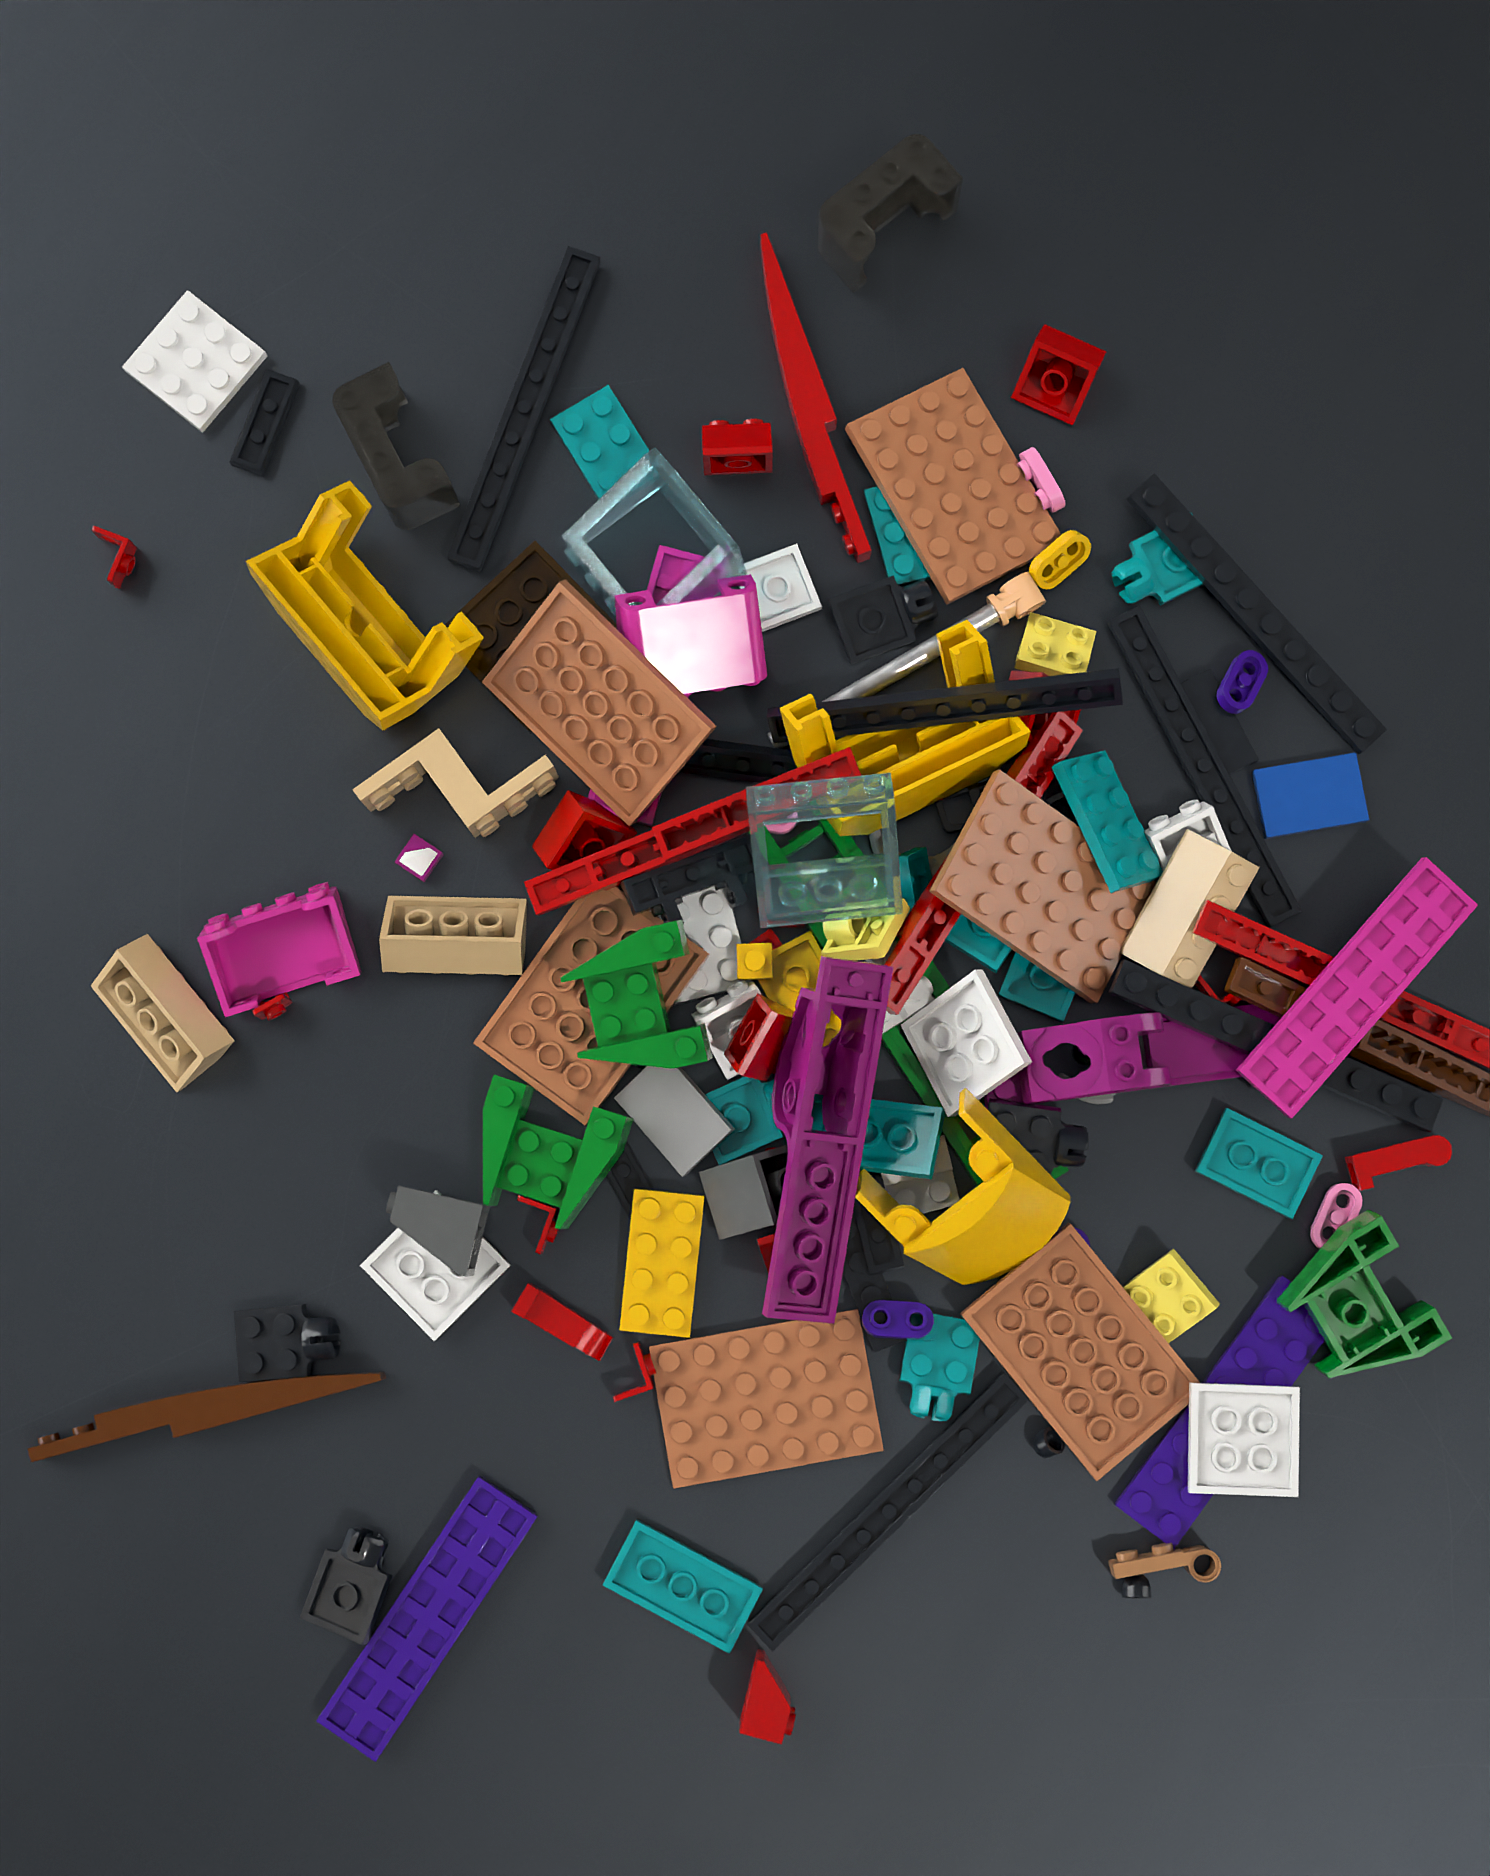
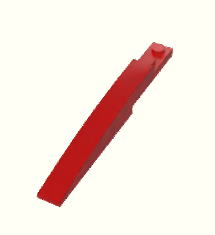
[760,232,871,563]
[884,712,1083,1015]
[524,747,864,916]
[1192,900,1490,1070]

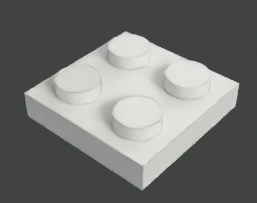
[733,544,822,632]

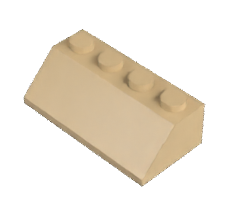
[1120,829,1260,989]
[379,896,527,975]
[91,934,234,1092]

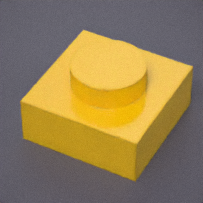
[736,943,773,980]

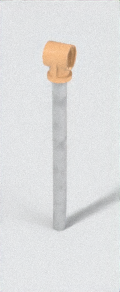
[767,572,1046,749]

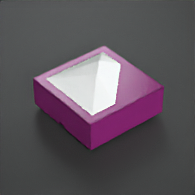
[395,834,444,882]

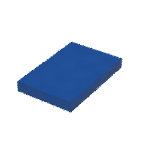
[1252,753,1369,839]

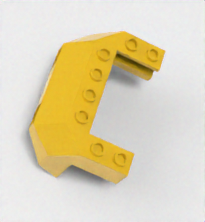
[246,480,484,731]
[779,620,1031,836]

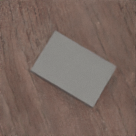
[614,1066,735,1177]

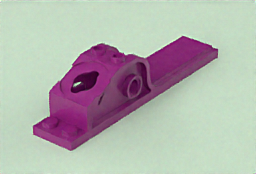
[762,956,893,1324]
[984,1004,1280,1110]

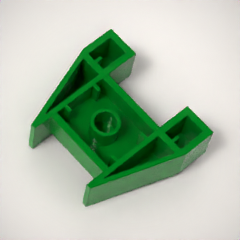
[560,920,713,1069]
[483,1075,634,1229]
[1276,1209,1452,1378]

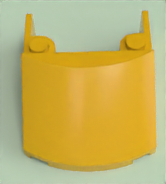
[855,1088,1071,1285]

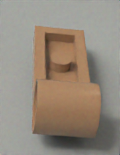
[1108,1543,1221,1582]

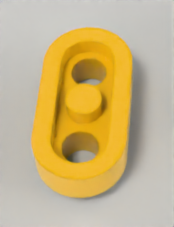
[1029,530,1091,590]

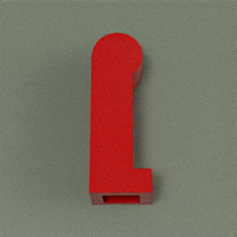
[1345,1135,1452,1191]
[511,1283,614,1361]

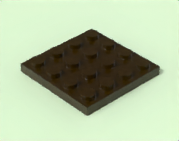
[445,540,617,734]

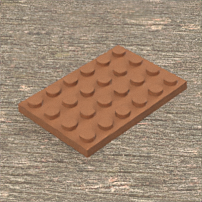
[845,368,1061,605]
[482,579,717,827]
[929,770,1157,1003]
[473,887,710,1126]
[959,1223,1200,1481]
[649,1309,884,1489]

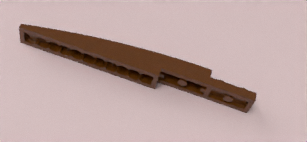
[1224,957,1490,1117]
[27,1372,386,1462]

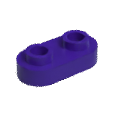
[1217,650,1268,714]
[862,1300,934,1340]

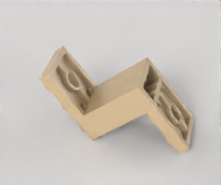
[353,728,559,838]

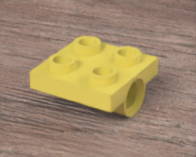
[1015,612,1096,676]
[820,898,911,961]
[1122,1248,1220,1344]

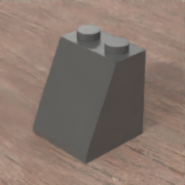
[699,1145,788,1240]
[386,1186,490,1277]

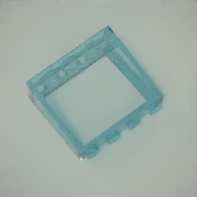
[562,447,747,617]
[746,773,903,928]

